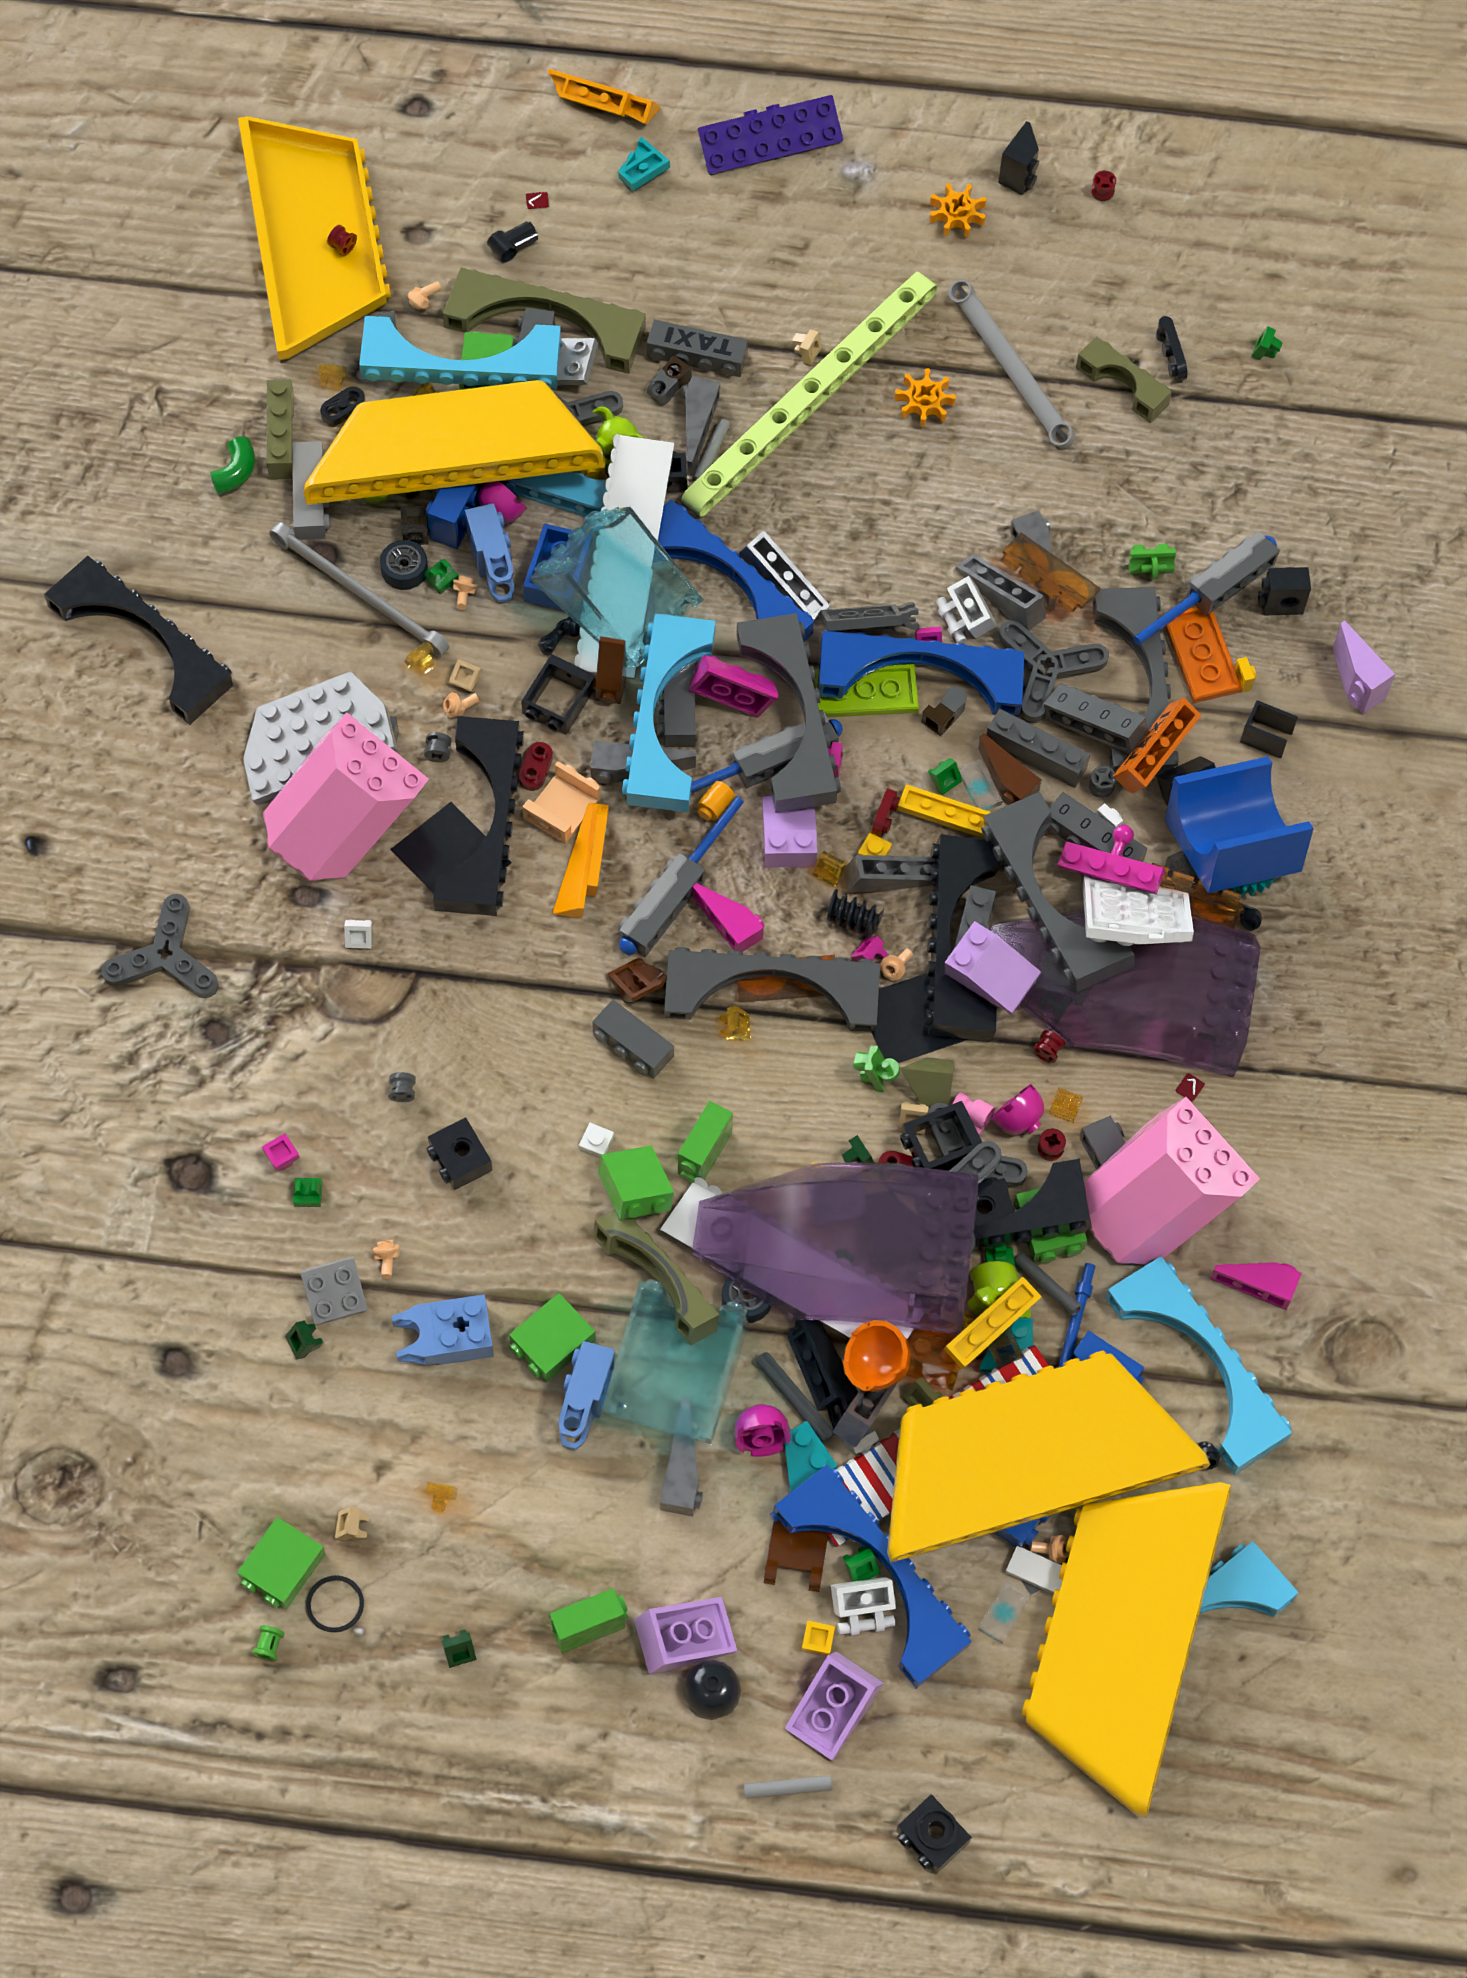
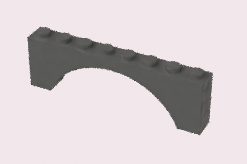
[1092,587,1179,777]
[736,613,841,813]
[981,792,1134,992]
[664,947,880,1031]

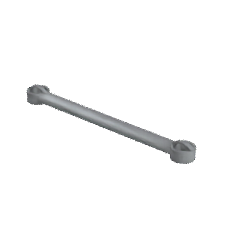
[949,279,1076,449]
[269,522,449,658]

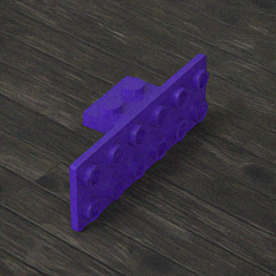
[697,95,843,174]

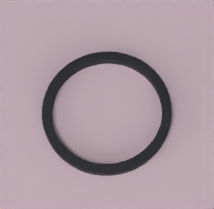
[306,1575,364,1633]

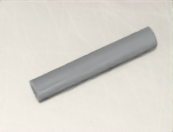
[692,419,730,482]
[744,1776,832,1798]

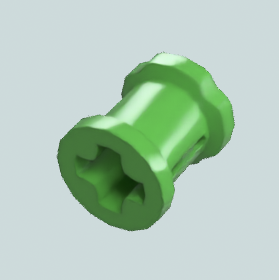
[252,1625,285,1661]

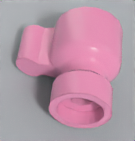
[953,1092,995,1136]

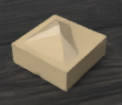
[449,659,483,692]

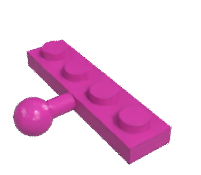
[1058,825,1165,895]

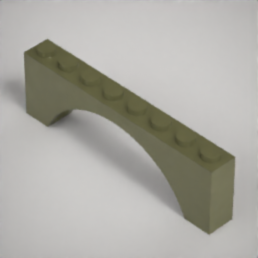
[443,267,646,374]

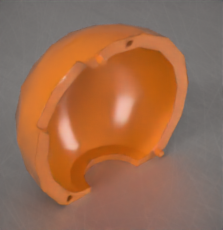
[842,1320,911,1392]

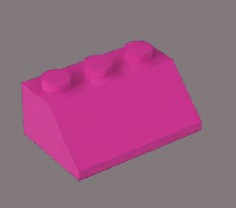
[689,655,778,718]

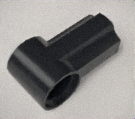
[487,221,538,263]

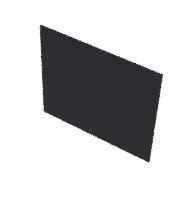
[390,802,512,894]
[871,973,969,1063]

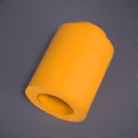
[696,781,735,821]

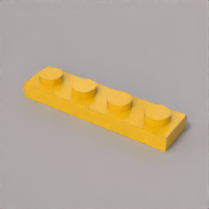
[897,784,991,839]
[944,1277,1042,1370]

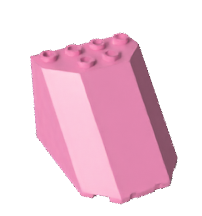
[263,712,429,881]
[1084,1097,1260,1265]

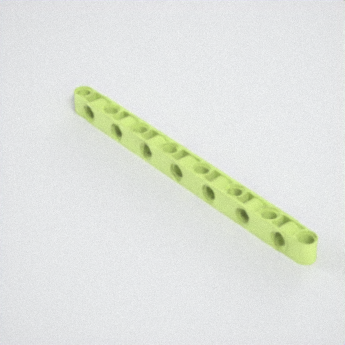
[681,272,938,517]

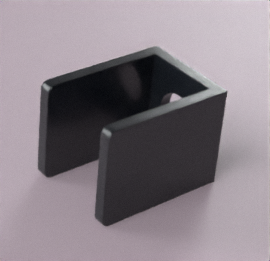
[1240,700,1298,758]

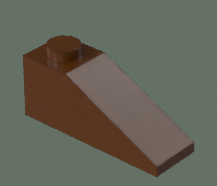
[595,636,626,705]
[978,733,1042,805]

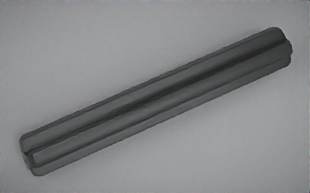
[756,1352,834,1442]

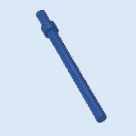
[1058,1263,1096,1368]

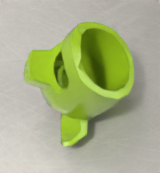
[592,407,646,469]
[967,1261,1031,1318]

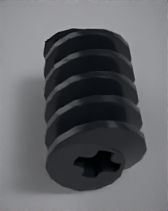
[826,889,884,938]

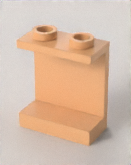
[522,761,601,844]

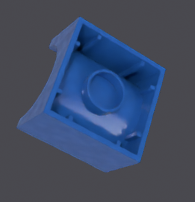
[1164,756,1314,893]

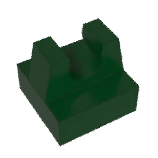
[842,1135,875,1169]
[285,1320,323,1360]
[442,1629,477,1668]

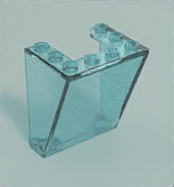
[530,506,704,668]
[602,1280,749,1444]

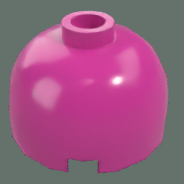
[478,481,527,524]
[991,1084,1044,1135]
[735,1404,791,1457]

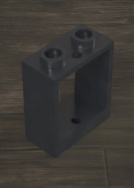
[521,654,596,735]
[900,1101,982,1174]

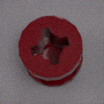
[1091,170,1117,201]
[327,225,357,255]
[1032,1030,1066,1063]
[1037,1128,1066,1161]

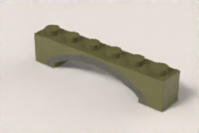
[593,1210,720,1346]

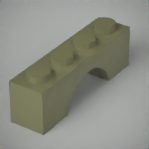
[1076,336,1172,423]
[267,379,294,480]

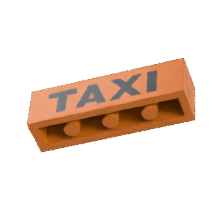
[1113,697,1201,793]

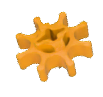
[929,183,986,237]
[894,368,956,427]

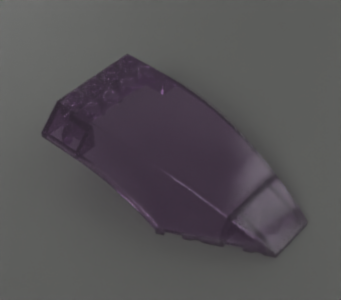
[988,909,1261,1077]
[692,1163,978,1334]

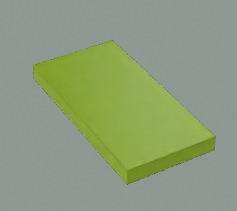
[814,664,919,718]

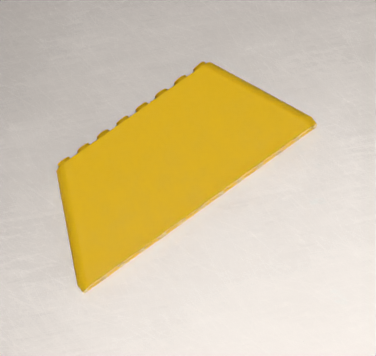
[238,116,391,360]
[304,380,605,505]
[887,1351,1210,1563]
[1022,1482,1231,1818]

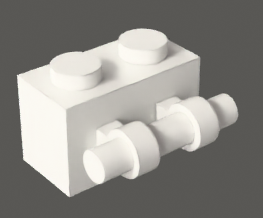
[936,576,998,643]
[831,1577,896,1636]

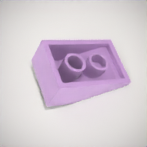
[1333,621,1395,714]
[762,796,817,868]
[945,921,1041,1015]
[634,1597,737,1674]
[785,1651,884,1761]

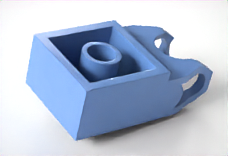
[465,503,515,603]
[391,1294,494,1365]
[559,1341,616,1450]

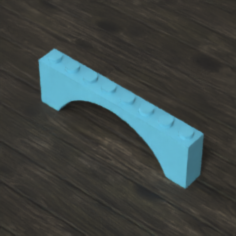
[359,316,561,389]
[622,613,715,812]
[1105,1256,1292,1476]
[1199,1541,1299,1617]

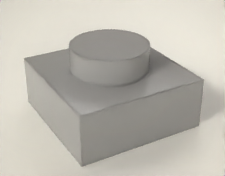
[841,1428,879,1454]

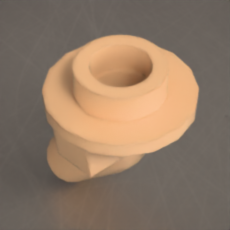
[408,281,442,310]
[453,575,478,610]
[443,692,480,718]
[880,948,914,981]
[373,1240,400,1279]
[1029,1535,1070,1563]

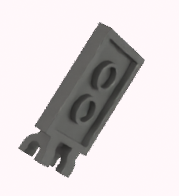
[821,602,919,631]

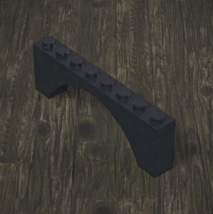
[44,555,233,725]
[433,716,524,916]
[924,834,1001,1042]
[865,1158,1092,1266]

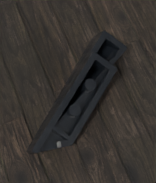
[787,1307,858,1435]

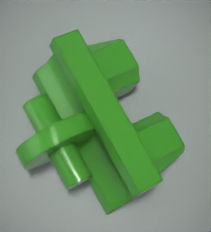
[1129,544,1176,579]
[853,1046,900,1092]

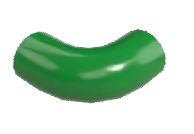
[210,436,255,496]

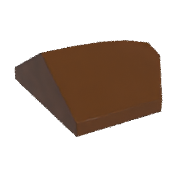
[608,958,667,1002]

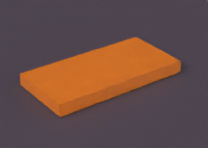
[1163,607,1242,704]

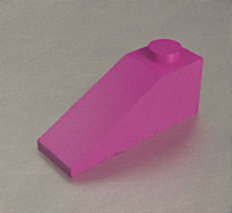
[692,883,765,952]
[1210,1262,1302,1310]

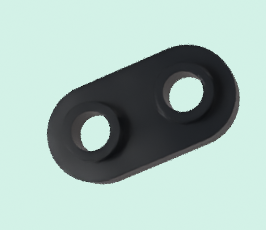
[320,387,366,425]

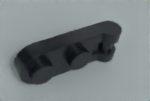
[1156,316,1188,381]

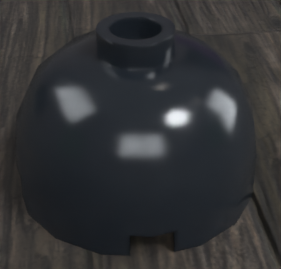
[684,1660,741,1720]

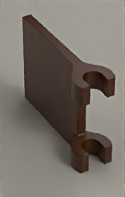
[764,1521,828,1592]

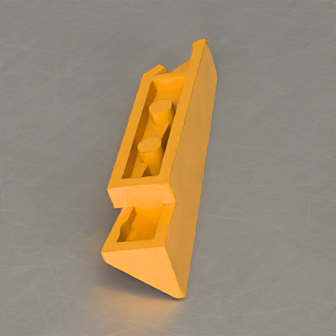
[548,69,660,125]
[553,803,609,919]

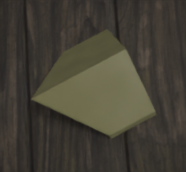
[900,1057,953,1109]

